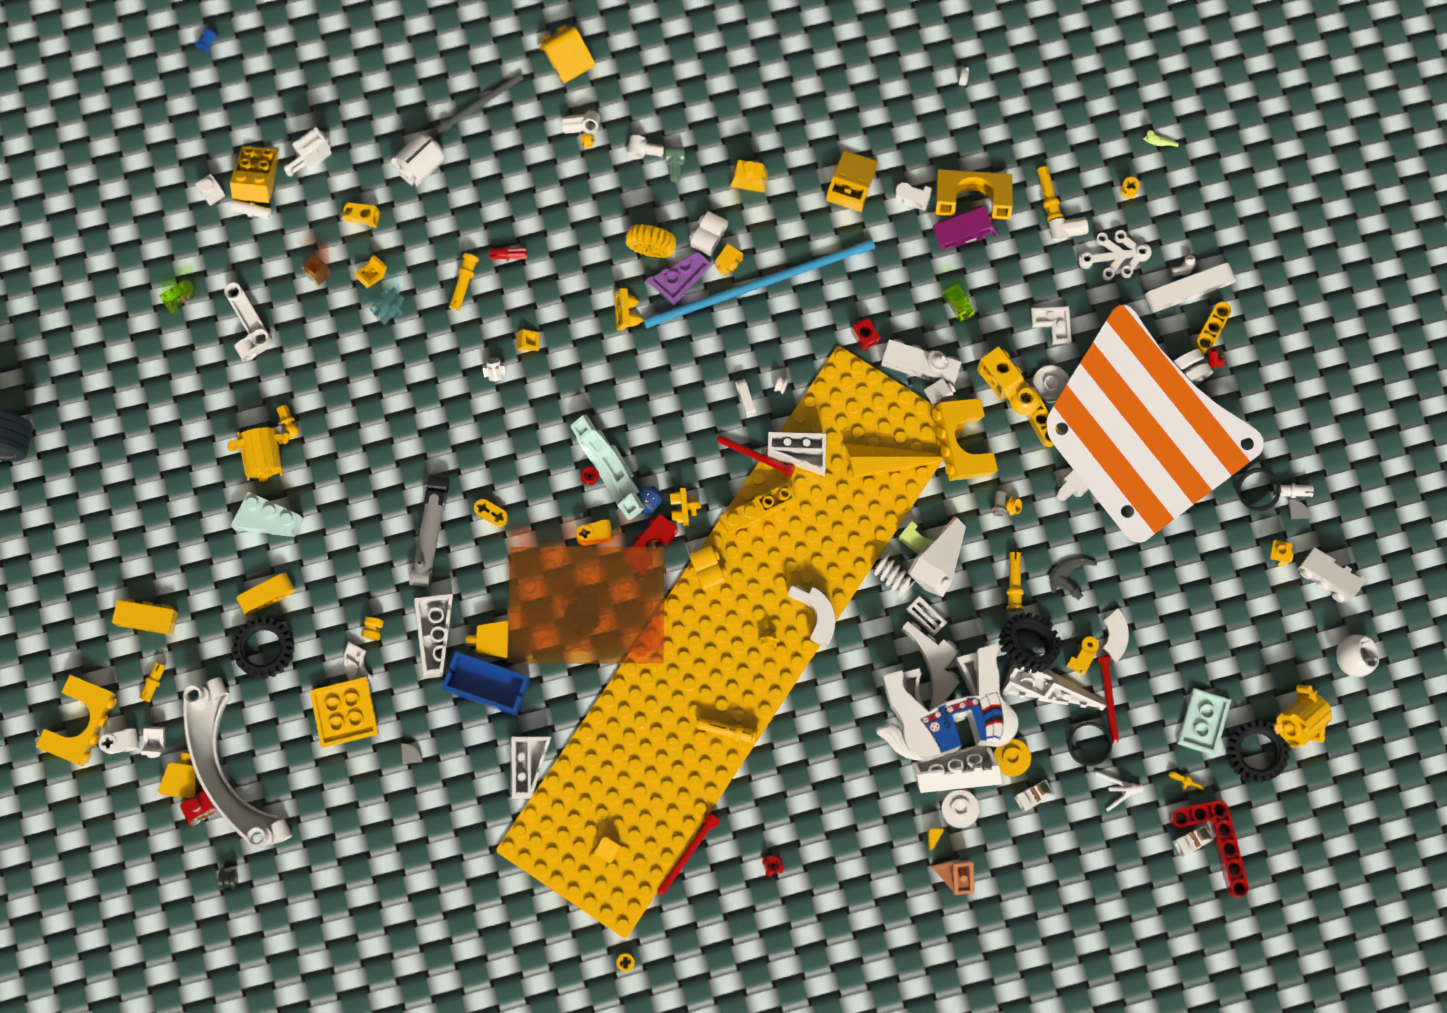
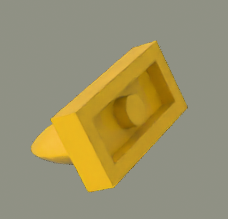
[614,288,643,330]

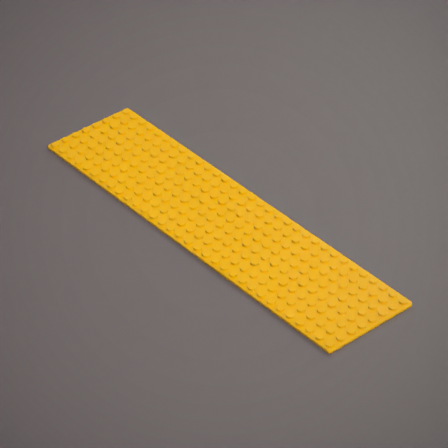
[496,346,964,938]

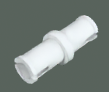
[231,200,271,219]
[1273,483,1313,498]

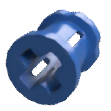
[194,28,218,53]

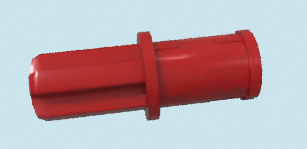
[489,246,527,261]

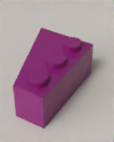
[933,206,999,250]

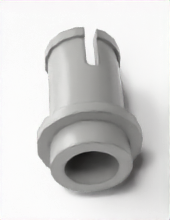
[992,491,1007,517]

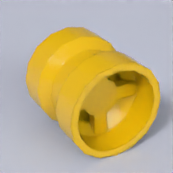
[361,617,384,641]

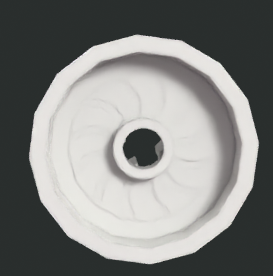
[1173,349,1213,386]

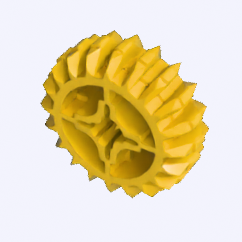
[626,224,676,258]

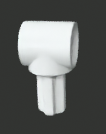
[627,135,664,159]

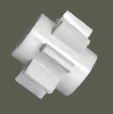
[483,358,506,381]

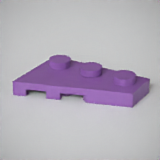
[646,252,712,305]

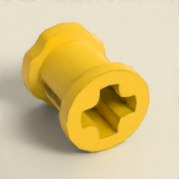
[1121,177,1140,199]

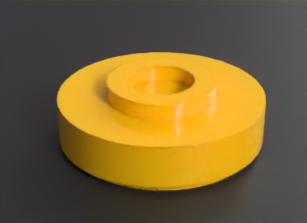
[994,739,1031,777]

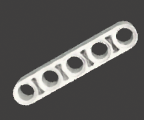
[1144,263,1236,313]

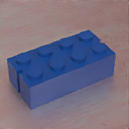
[442,651,531,717]

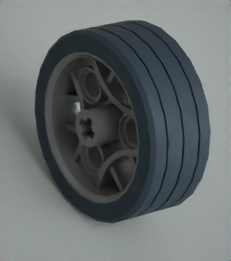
[0,410,33,461]

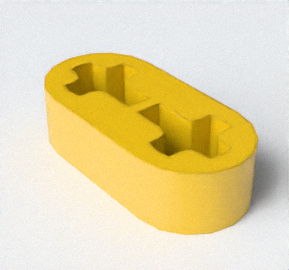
[474,499,508,527]

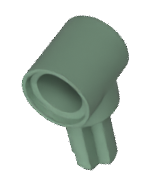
[665,147,684,182]

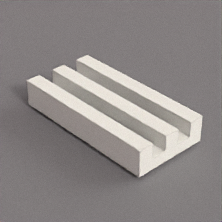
[906,596,947,637]

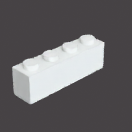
[881,339,962,387]

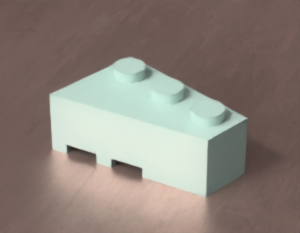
[231,492,304,537]

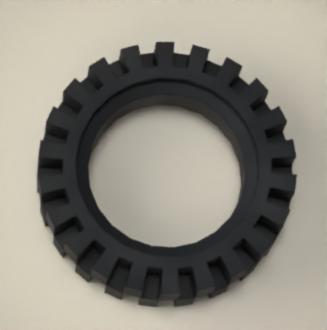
[999,612,1061,674]
[231,616,295,679]
[1226,720,1291,783]

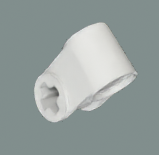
[99,729,139,754]

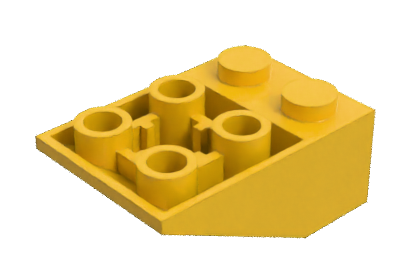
[230,146,279,203]
[826,151,879,212]

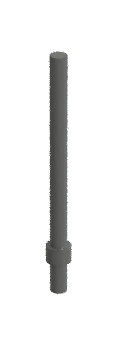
[428,73,524,138]

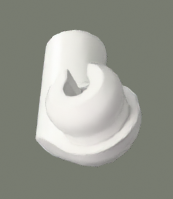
[1171,255,1196,277]

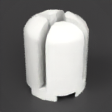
[391,133,445,188]

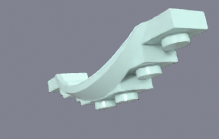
[570,415,645,520]

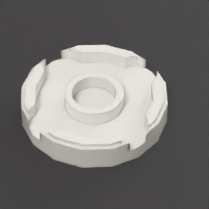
[1032,365,1070,403]

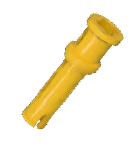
[1037,166,1064,223]
[449,253,479,311]
[1006,552,1024,612]
[698,717,758,746]

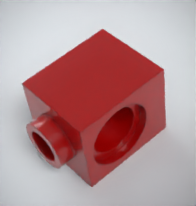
[852,318,880,351]

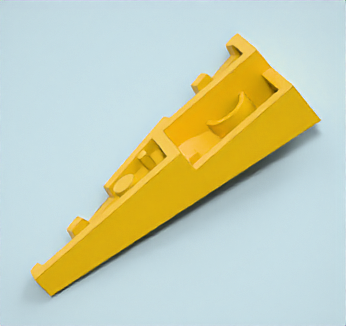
[845,444,944,479]

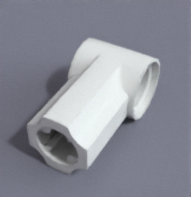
[562,111,600,134]
[1049,217,1088,242]

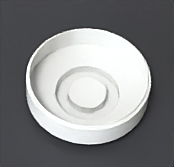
[941,790,979,828]

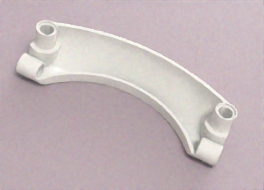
[183,677,292,847]

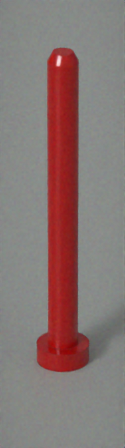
[717,436,795,478]
[1097,656,1119,743]

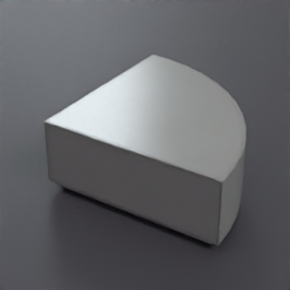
[1288,499,1310,519]
[401,744,423,764]

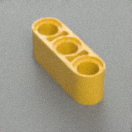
[1194,302,1231,355]
[1024,396,1060,447]
[236,573,295,616]

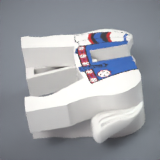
[876,644,1018,762]

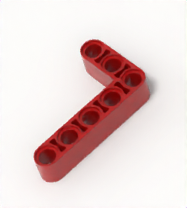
[1169,800,1249,898]

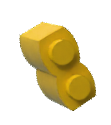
[689,546,727,592]

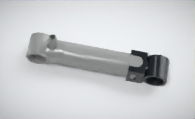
[409,474,450,588]

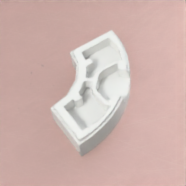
[1102,609,1129,663]
[344,642,374,685]

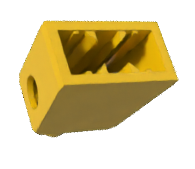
[730,160,768,193]
[465,621,510,661]
[158,753,200,799]

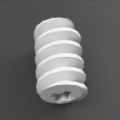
[874,554,916,597]

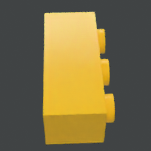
[112,598,178,635]

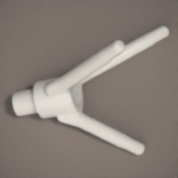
[1095,771,1144,811]

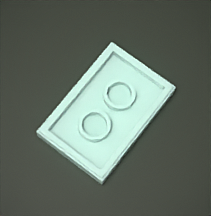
[1177,688,1231,756]

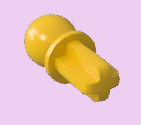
[277,405,299,439]

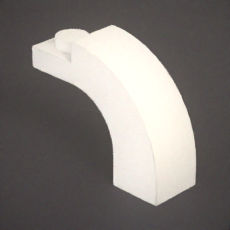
[788,585,835,648]

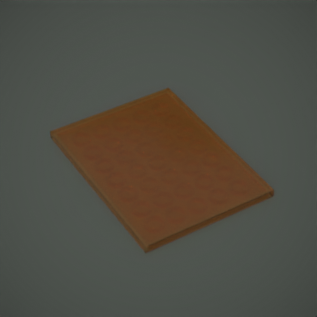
[508,547,665,664]

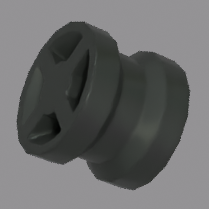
[218,869,238,890]

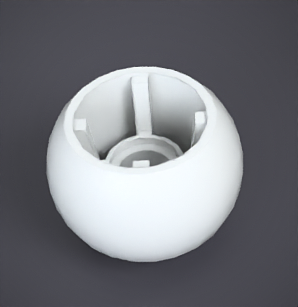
[1336,634,1379,677]

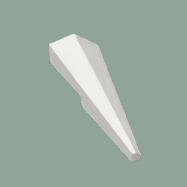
[1001,662,1106,710]

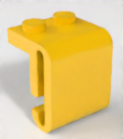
[537,24,595,84]

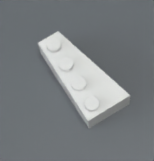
[414,594,453,679]
[912,746,1002,793]

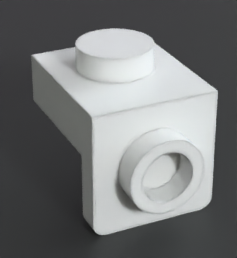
[141,726,165,758]

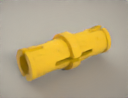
[139,662,166,702]

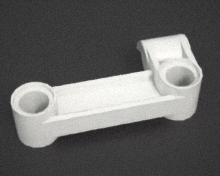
[224,283,272,362]

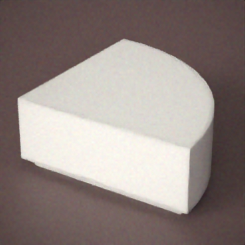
[959,66,969,86]

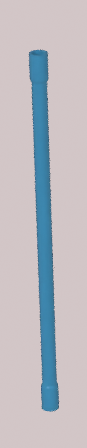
[643,238,875,329]

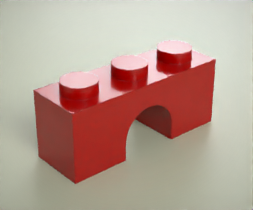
[623,514,678,576]

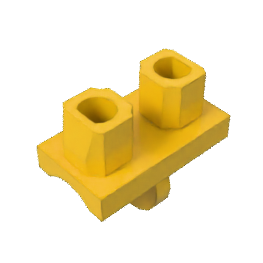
[670,488,702,526]

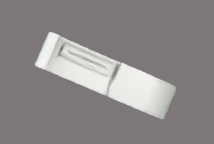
[736,379,756,418]

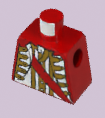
[179,791,218,827]

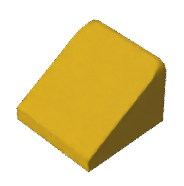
[516,329,540,351]
[927,829,944,851]
[594,836,621,864]

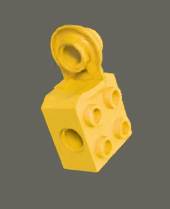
[977,346,1040,415]

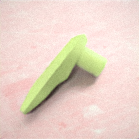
[1143,131,1179,147]

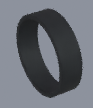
[1237,468,1281,511]
[1068,722,1113,766]

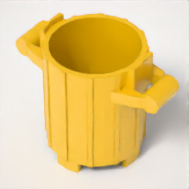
[227,427,290,482]
[1274,685,1332,748]

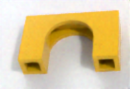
[936,170,1013,219]
[932,398,998,481]
[36,675,117,767]

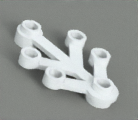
[1078,230,1151,281]

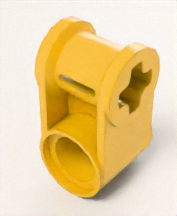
[576,520,614,546]

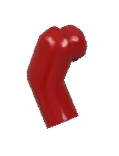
[1208,347,1224,368]

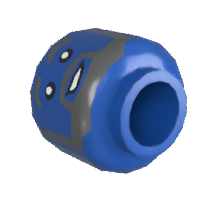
[637,486,662,515]

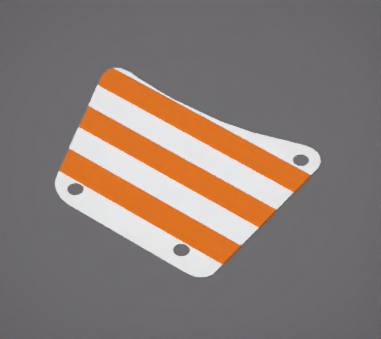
[1047,305,1264,543]

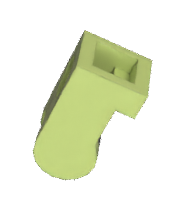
[899,521,932,554]

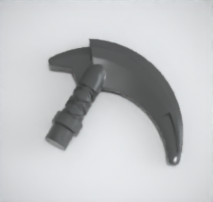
[1048,557,1097,601]

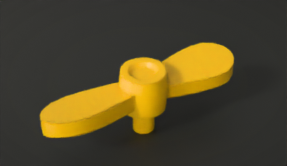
[1169,772,1204,791]

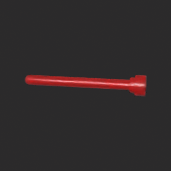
[657,812,720,895]

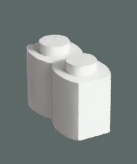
[689,211,728,256]

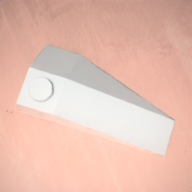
[907,517,966,597]

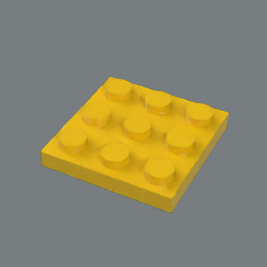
[310,677,380,748]

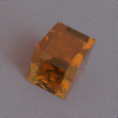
[301,254,331,286]

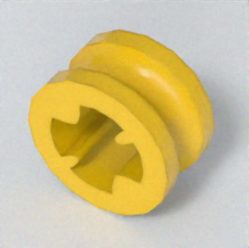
[617,954,635,972]

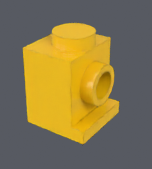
[715,244,743,276]

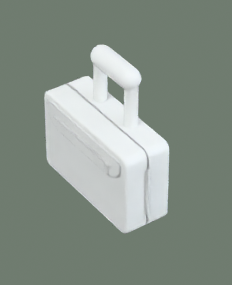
[284,127,332,177]

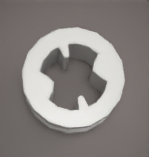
[774,375,789,394]

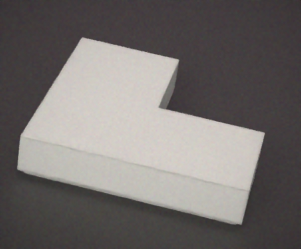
[1031,306,1072,345]

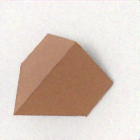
[931,860,974,895]

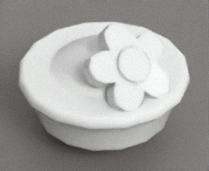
[927,351,949,372]

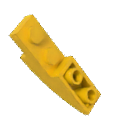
[719,483,797,534]

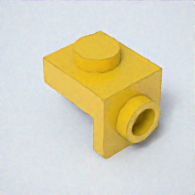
[355,255,387,288]
[1270,540,1294,567]

